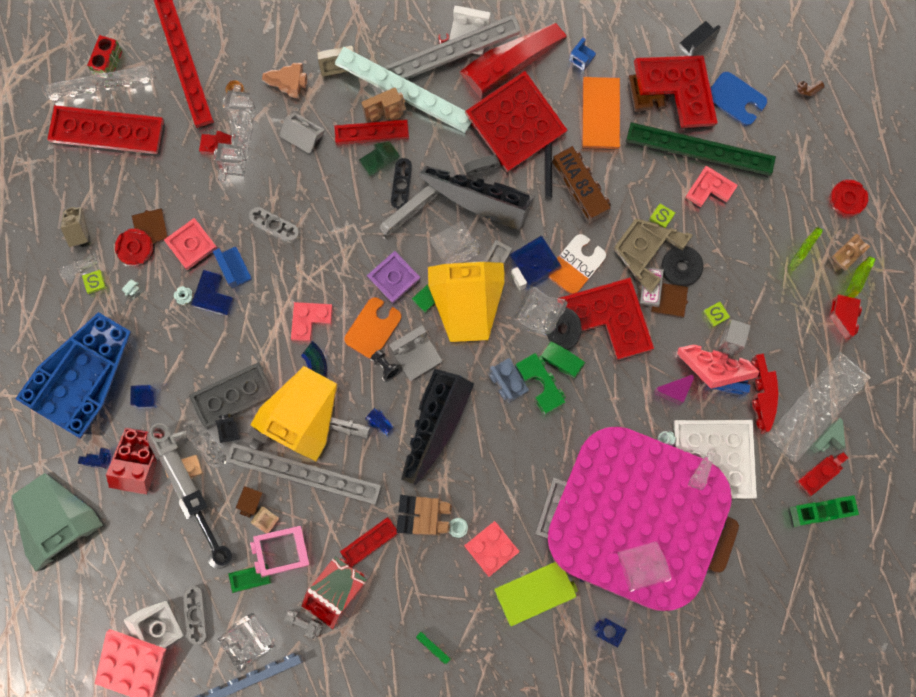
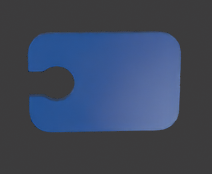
[711,72,767,126]

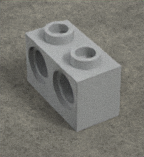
[718,320,751,356]

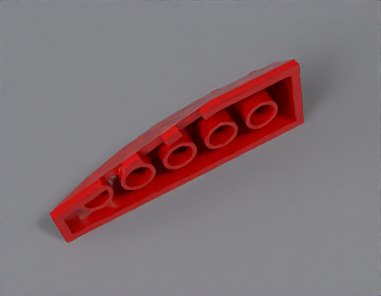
[459,23,567,99]

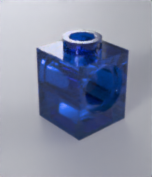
[594,618,627,648]

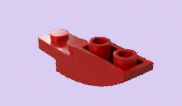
[751,353,778,434]

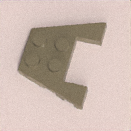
[614,218,693,294]

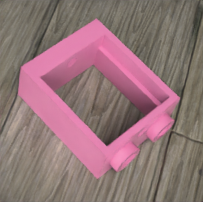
[250,526,309,578]

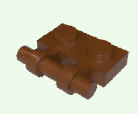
[628,74,666,112]

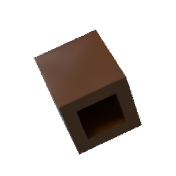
[236,486,266,518]

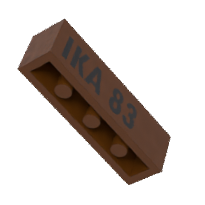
[552,146,611,224]

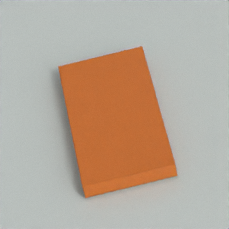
[582,77,620,149]

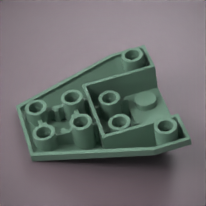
[12,473,103,572]

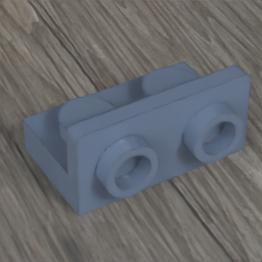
[488,358,529,403]

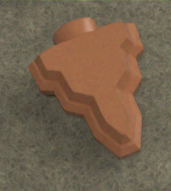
[262,63,307,98]

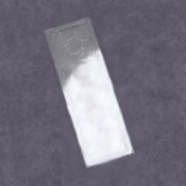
[765,352,871,463]

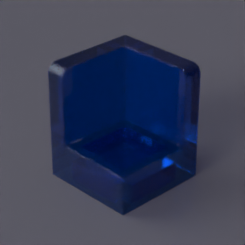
[130,385,156,409]

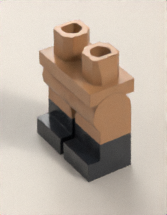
[396,495,452,536]

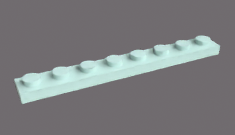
[335,47,471,133]

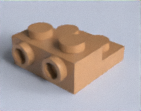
[361,87,406,123]

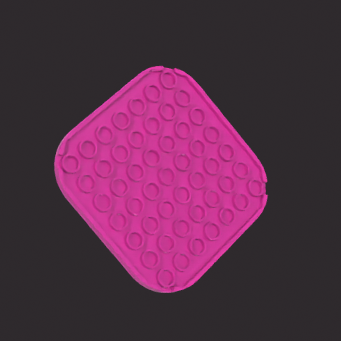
[548,427,732,611]

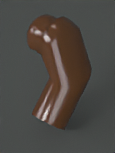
[797,80,825,96]

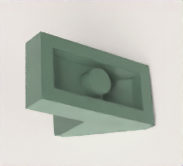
[809,418,845,453]

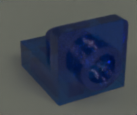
[78,447,111,469]

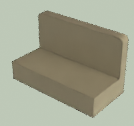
[317,46,354,77]

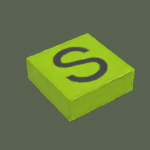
[649,203,675,228]
[82,270,107,294]
[703,301,730,328]

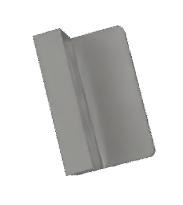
[280,112,325,153]

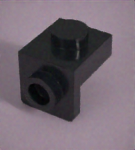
[215,414,240,443]

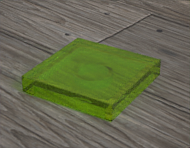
[788,227,823,271]
[844,256,876,298]

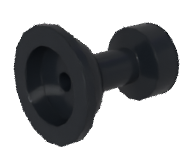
[370,349,402,382]

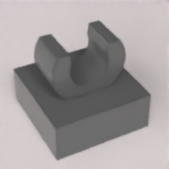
[248,428,272,450]

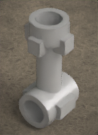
[284,610,322,639]

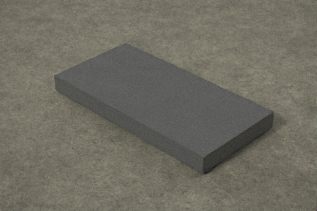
[189,362,274,430]

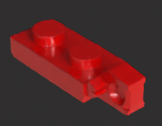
[797,452,848,497]

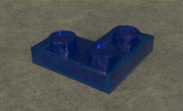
[191,270,234,317]

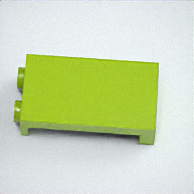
[494,562,578,627]

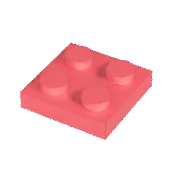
[164,218,217,270]
[464,521,519,577]

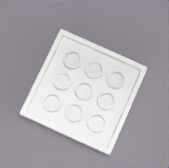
[673,420,757,499]

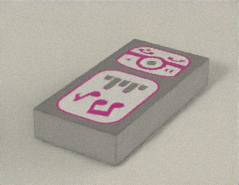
[640,267,664,307]

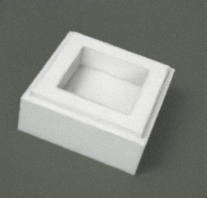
[511,267,527,291]

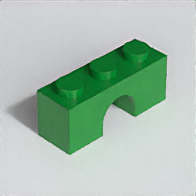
[515,353,566,417]
[790,495,859,527]

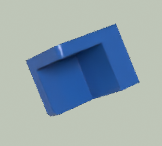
[569,37,596,71]

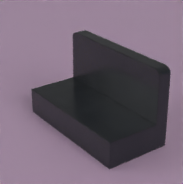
[678,21,721,56]

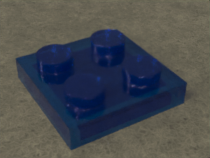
[509,235,562,287]

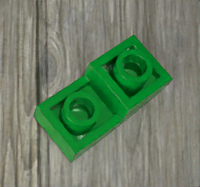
[541,342,585,378]

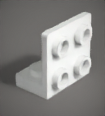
[449,6,491,55]

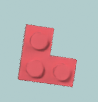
[685,166,738,207]
[291,302,333,342]

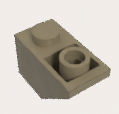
[61,207,88,247]

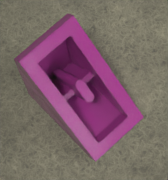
[654,374,694,406]

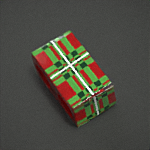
[87,35,122,81]

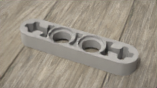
[379,184,439,236]

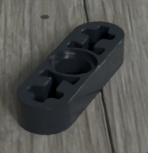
[391,158,412,211]

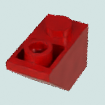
[829,294,862,340]

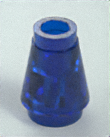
[365,407,394,435]

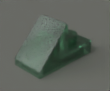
[359,141,400,176]

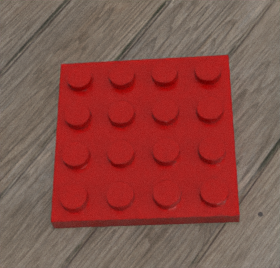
[465,71,568,173]

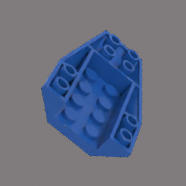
[15,312,131,439]

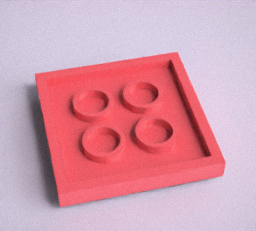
[95,629,166,697]

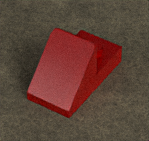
[199,131,239,157]

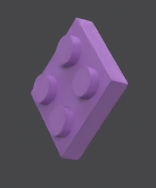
[367,251,420,304]

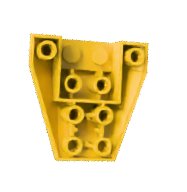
[428,262,505,342]
[250,366,338,462]

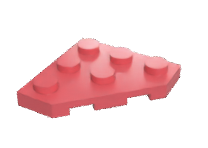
[677,345,759,389]

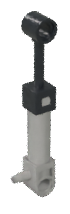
[147,423,232,569]

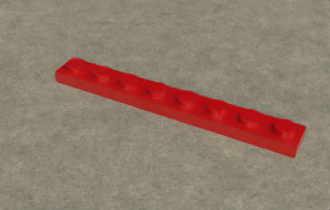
[154,0,214,128]

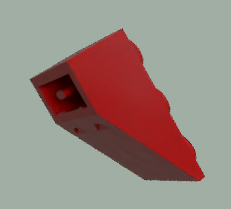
[106,428,163,495]

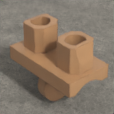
[831,233,870,270]

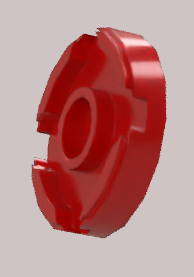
[830,179,869,217]
[115,228,153,266]

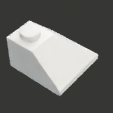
[124,601,183,648]

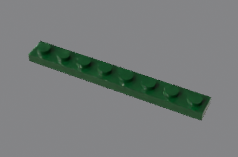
[626,122,776,176]

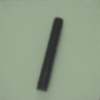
[545,144,553,199]

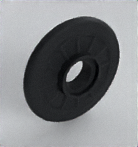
[662,246,704,286]
[546,307,582,349]

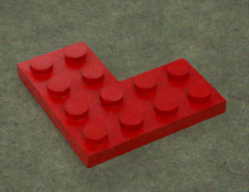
[634,55,718,128]
[558,277,654,361]

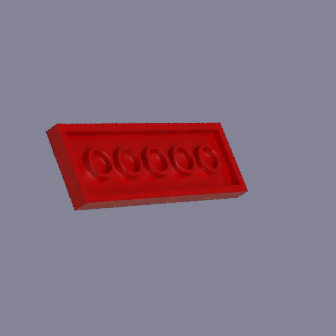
[47,105,164,154]

